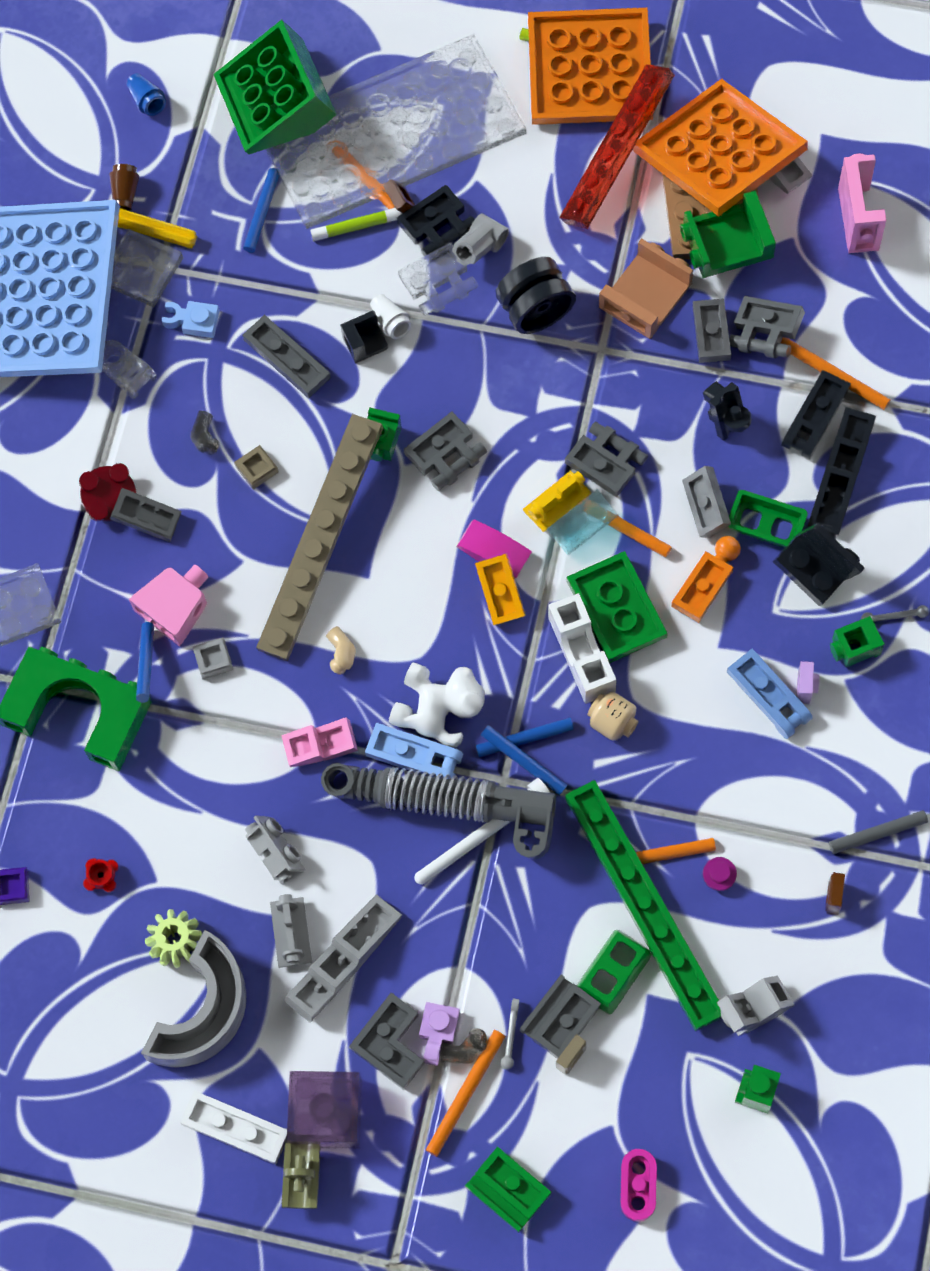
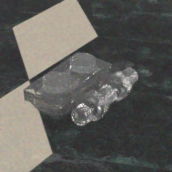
[398,242,478,316]

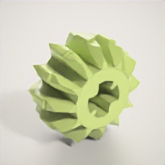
[145,909,203,968]

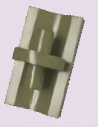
[281,1143,321,1209]

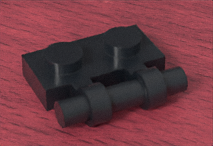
[397,185,475,260]

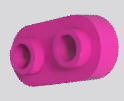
[620,1149,657,1222]

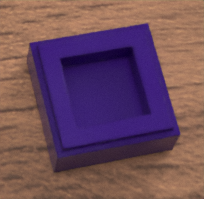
[0,867,30,905]

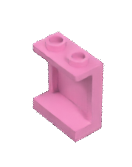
[838,153,886,254]

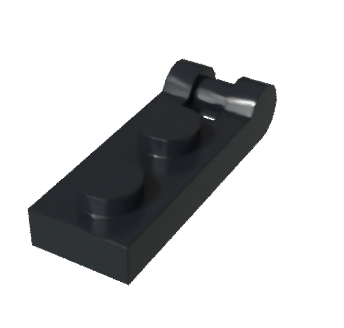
[781,370,851,460]

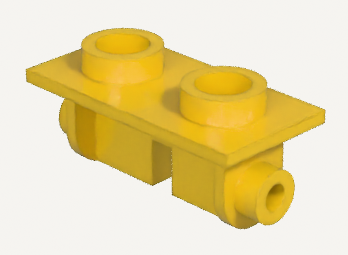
[522,470,592,533]

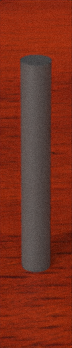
[829,810,928,854]

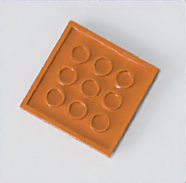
[528,7,653,125]
[633,79,808,217]

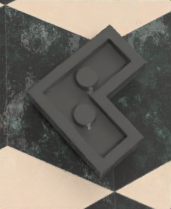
[349,993,425,1090]

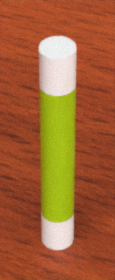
[310,208,401,242]

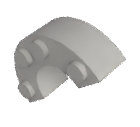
[141,930,246,1067]

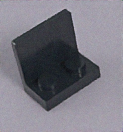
[772,523,865,606]

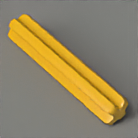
[118,208,197,248]

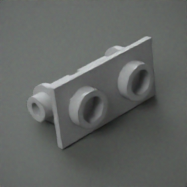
[245,816,305,884]
[270,894,312,968]

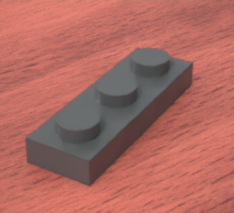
[242,315,331,399]

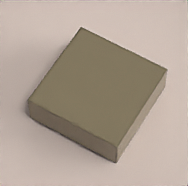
[234,445,279,489]
[556,1034,587,1075]

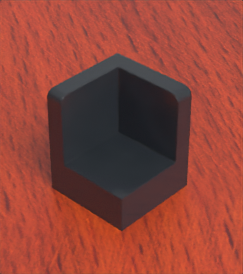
[340,310,388,363]

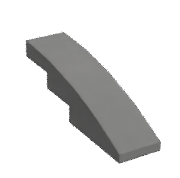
[284,894,402,1023]

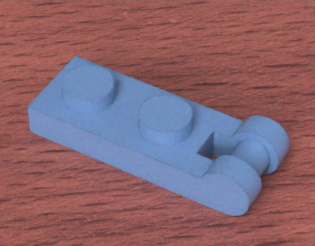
[727,649,813,739]

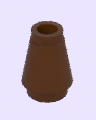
[109,164,140,211]

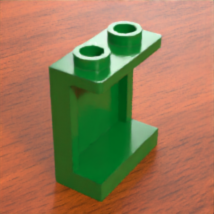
[680,190,776,278]

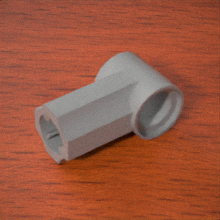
[452,213,509,266]

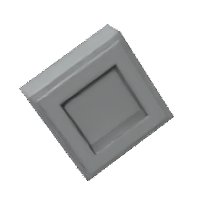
[193,637,233,680]

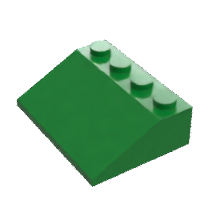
[213,19,337,155]

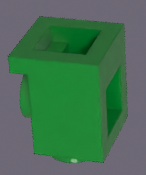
[367,407,402,461]
[830,616,885,667]
[735,1065,781,1114]

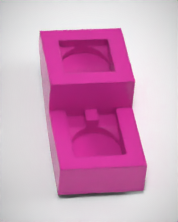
[456,519,532,578]

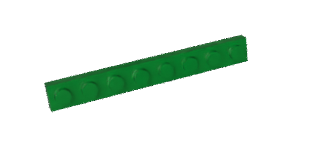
[565,780,722,1032]

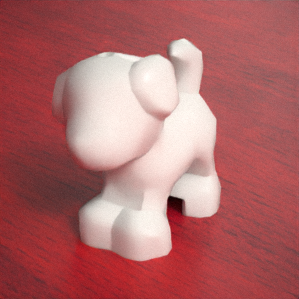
[389,662,485,747]

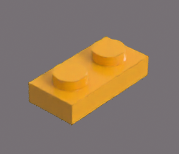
[475,553,525,625]

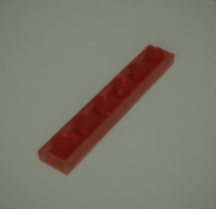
[559,64,675,229]

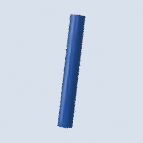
[243,168,280,253]
[136,622,154,703]
[475,717,574,758]
[481,725,567,796]

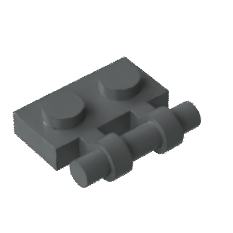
[729,296,805,359]
[404,411,487,491]
[565,421,648,497]

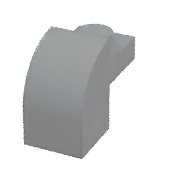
[717,975,795,1036]

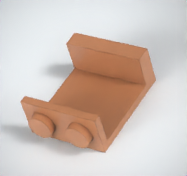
[599,238,693,339]

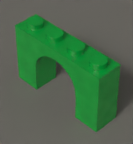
[0,646,152,771]

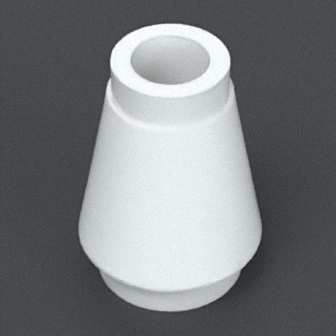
[370,294,412,339]

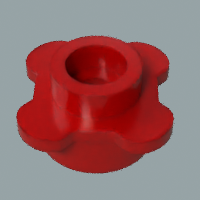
[83,858,119,892]

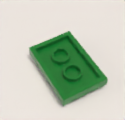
[566,551,668,664]

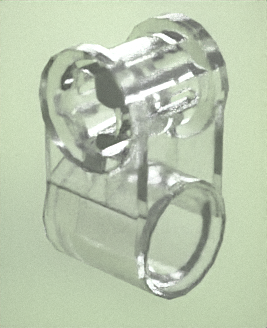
[102,340,157,399]

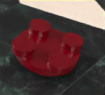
[79,463,136,521]

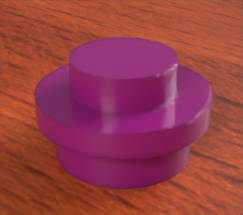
[703,857,737,891]

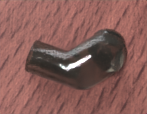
[190,410,220,455]
[440,1028,488,1064]

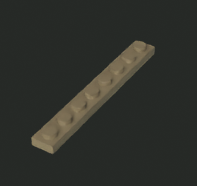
[256,413,383,661]

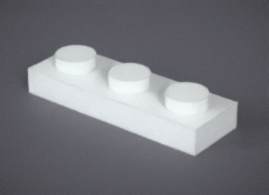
[180,1091,290,1165]

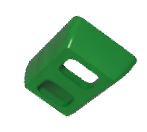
[728,490,808,548]
[576,930,652,1014]

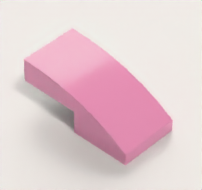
[281,718,358,767]

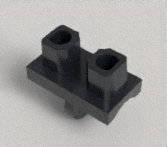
[703,381,752,441]

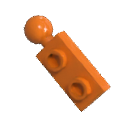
[671,536,741,623]

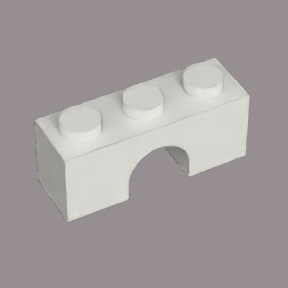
[548,593,616,704]

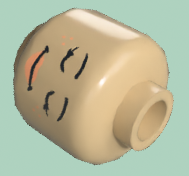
[587,692,639,741]

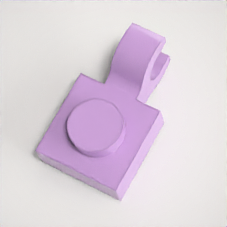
[419,1002,460,1066]

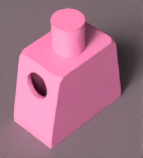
[129,565,209,647]

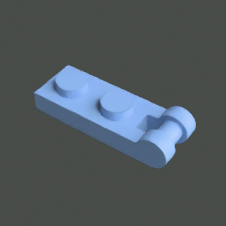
[365,723,463,779]

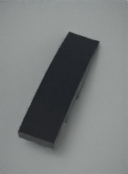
[808,407,876,536]

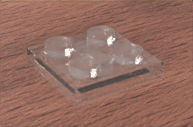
[111,229,183,308]
[0,563,62,647]

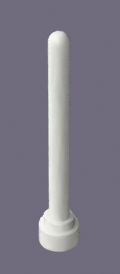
[414,778,550,885]

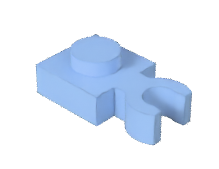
[162,301,220,338]

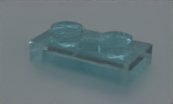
[547,489,619,555]

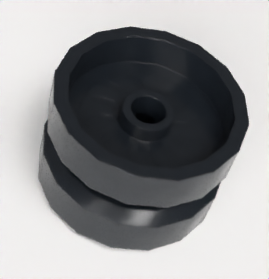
[495,257,576,334]

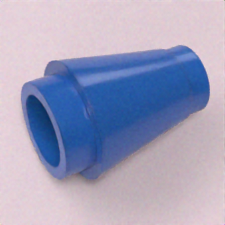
[126,73,166,116]

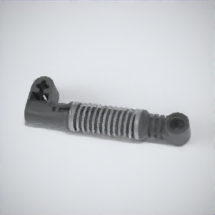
[321,763,556,859]

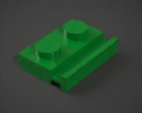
[465,1146,551,1233]

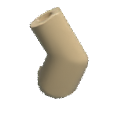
[326,626,356,675]

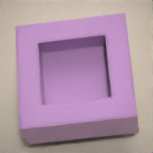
[797,661,819,704]

